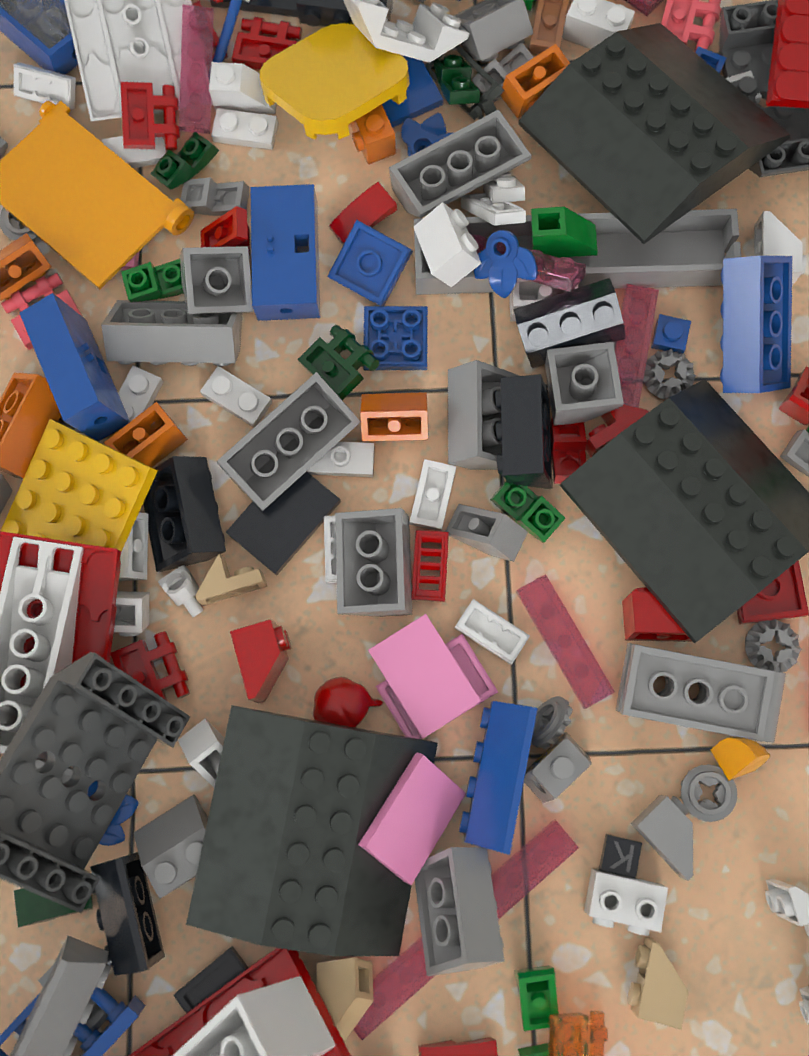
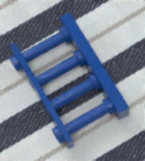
[0,987,145,1056]

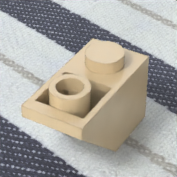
[628,936,689,1029]
[314,958,374,1042]

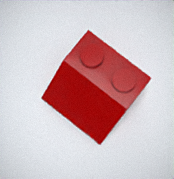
[230,619,292,703]

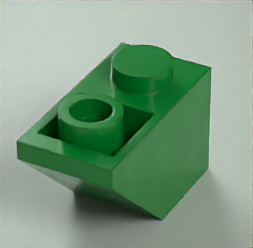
[531,207,598,259]

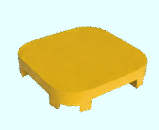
[260,23,410,140]

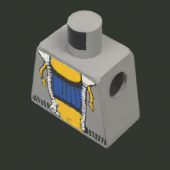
[524,732,592,803]

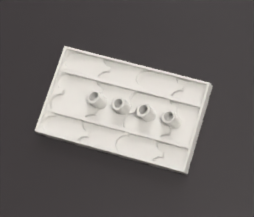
[64,0,213,122]

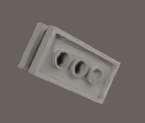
[616,643,786,743]

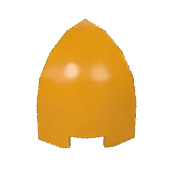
[711,737,770,781]

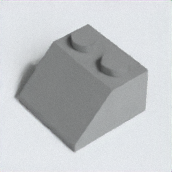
[454,0,534,63]
[180,246,253,315]
[545,342,624,426]
[134,795,208,899]

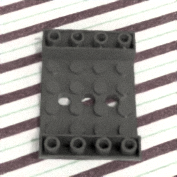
[719,0,809,177]
[0,652,190,913]

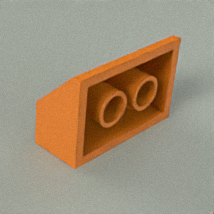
[0,373,62,479]

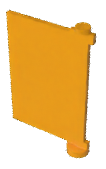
[0,101,194,290]

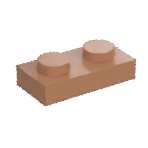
[529,0,569,53]

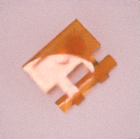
[549,1011,608,1056]

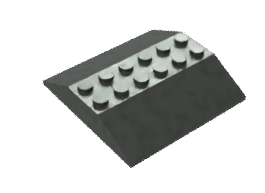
[519,23,791,244]
[560,379,809,644]
[186,705,438,956]

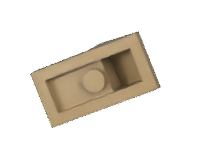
[196,554,267,606]

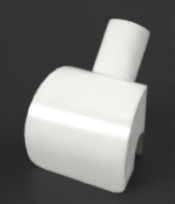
[158,565,203,617]

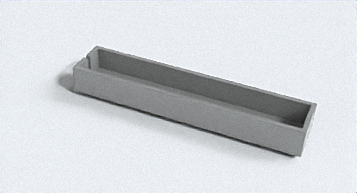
[414,209,741,295]

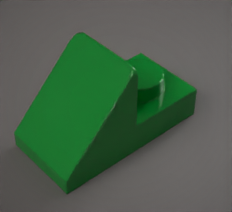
[514,966,560,1031]

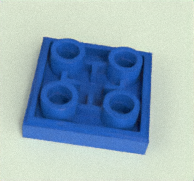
[363,306,427,370]

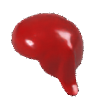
[312,677,383,727]

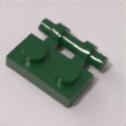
[297,325,380,401]

